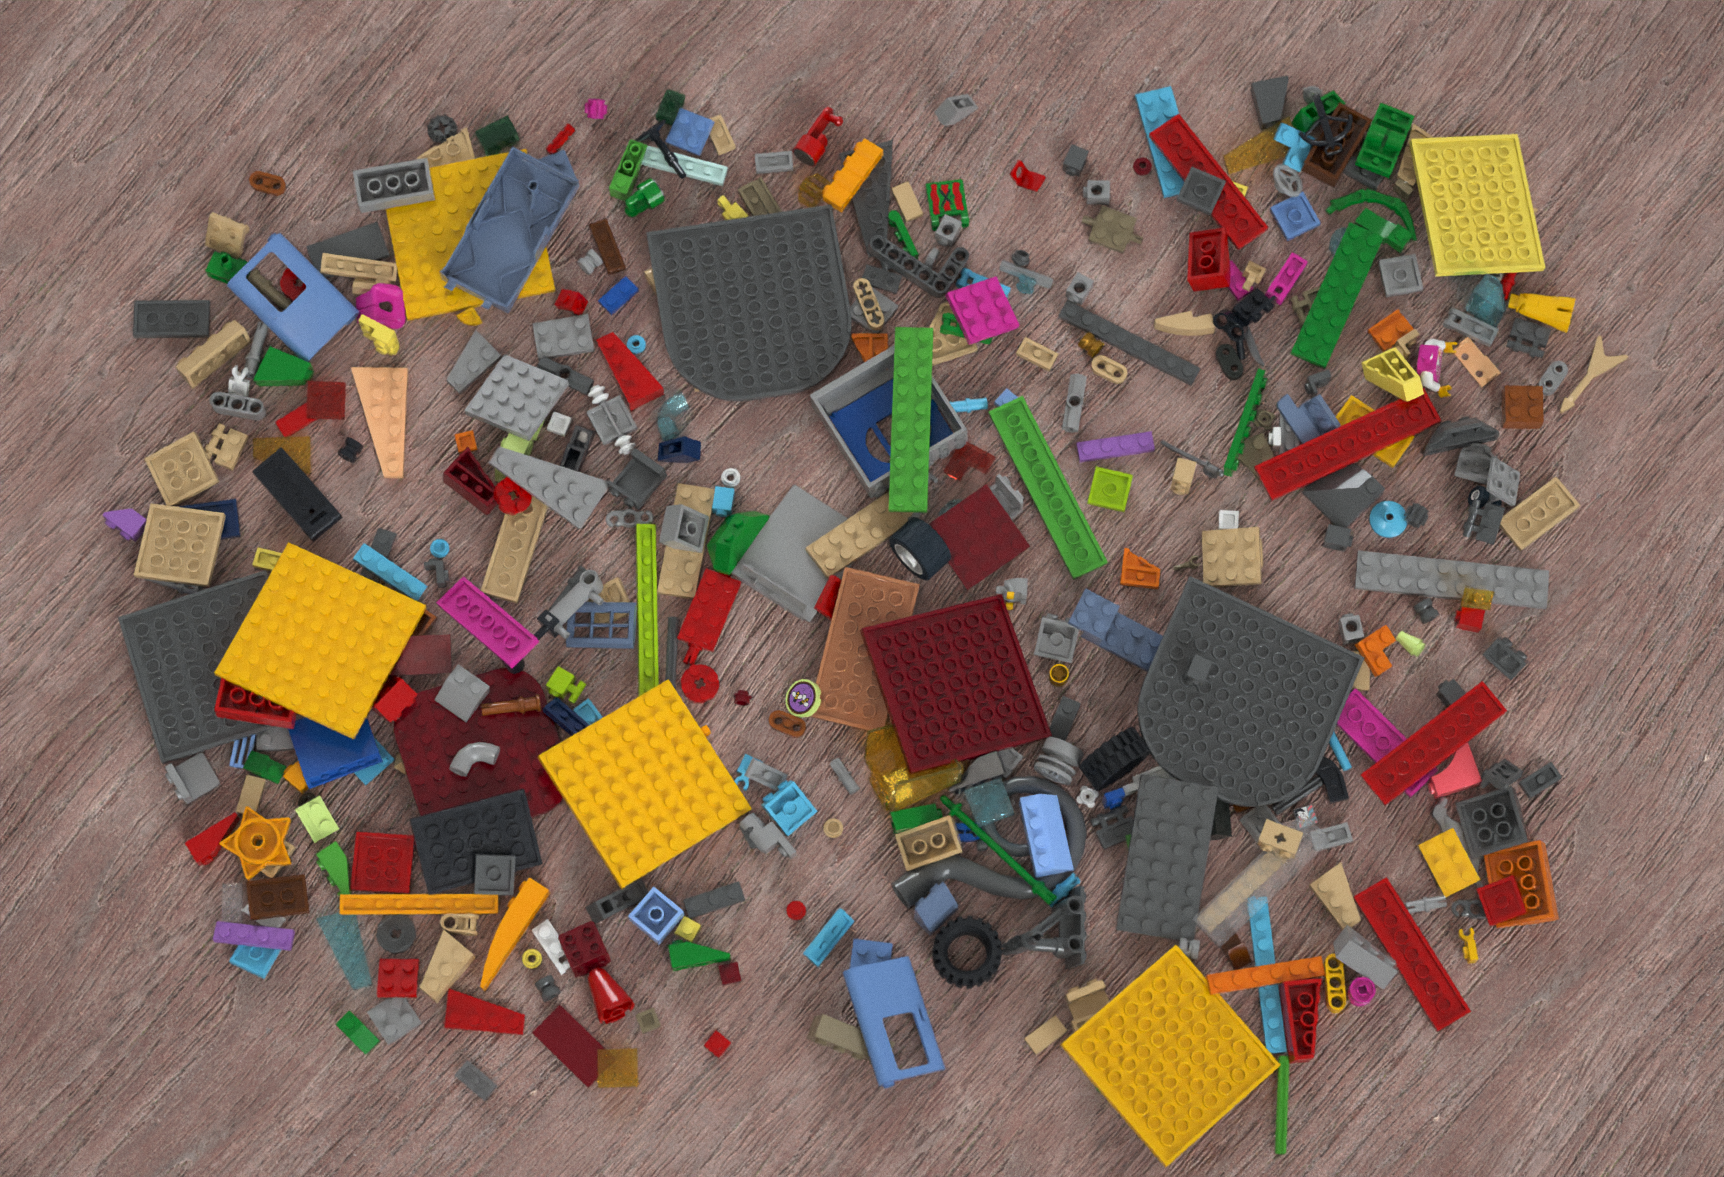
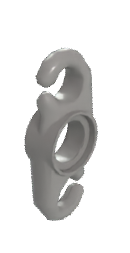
[605,509,654,528]

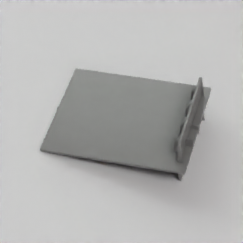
[732,485,853,622]

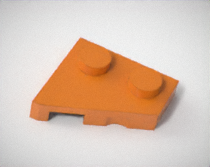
[1120,548,1161,589]

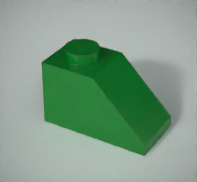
[335,1010,380,1055]

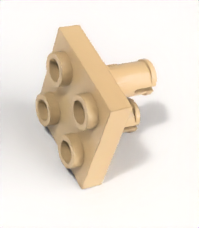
[205,212,249,259]

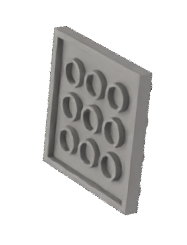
[464,354,569,441]

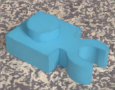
[734,754,763,791]

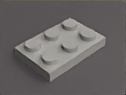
[532,314,594,361]

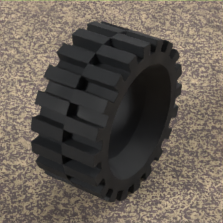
[1079,727,1150,791]
[932,916,1002,989]

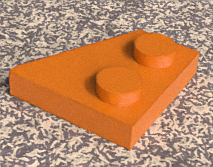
[851,333,888,370]

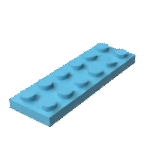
[1135,86,1184,198]

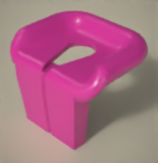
[356,283,406,329]

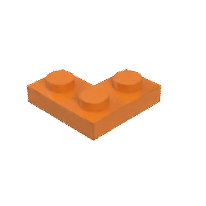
[1355,625,1396,677]

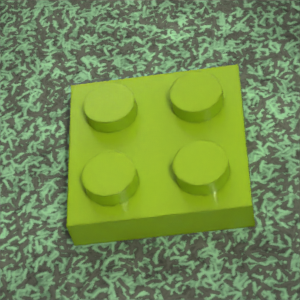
[1087,466,1133,512]

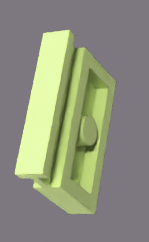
[295,795,339,843]

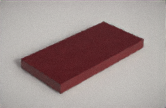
[532,1005,616,1088]

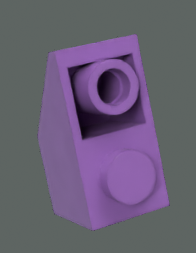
[103,508,147,542]

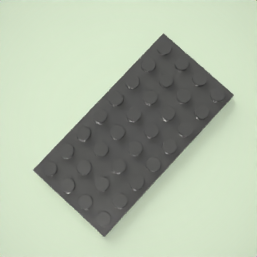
[1115,774,1219,941]

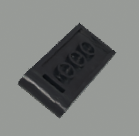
[252,447,343,542]

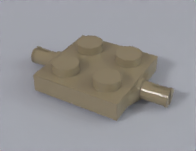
[1082,205,1144,254]

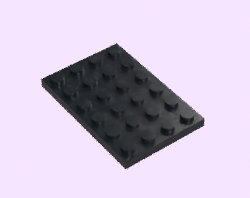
[409,788,543,895]

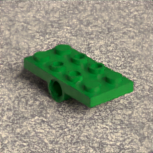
[1355,102,1415,178]

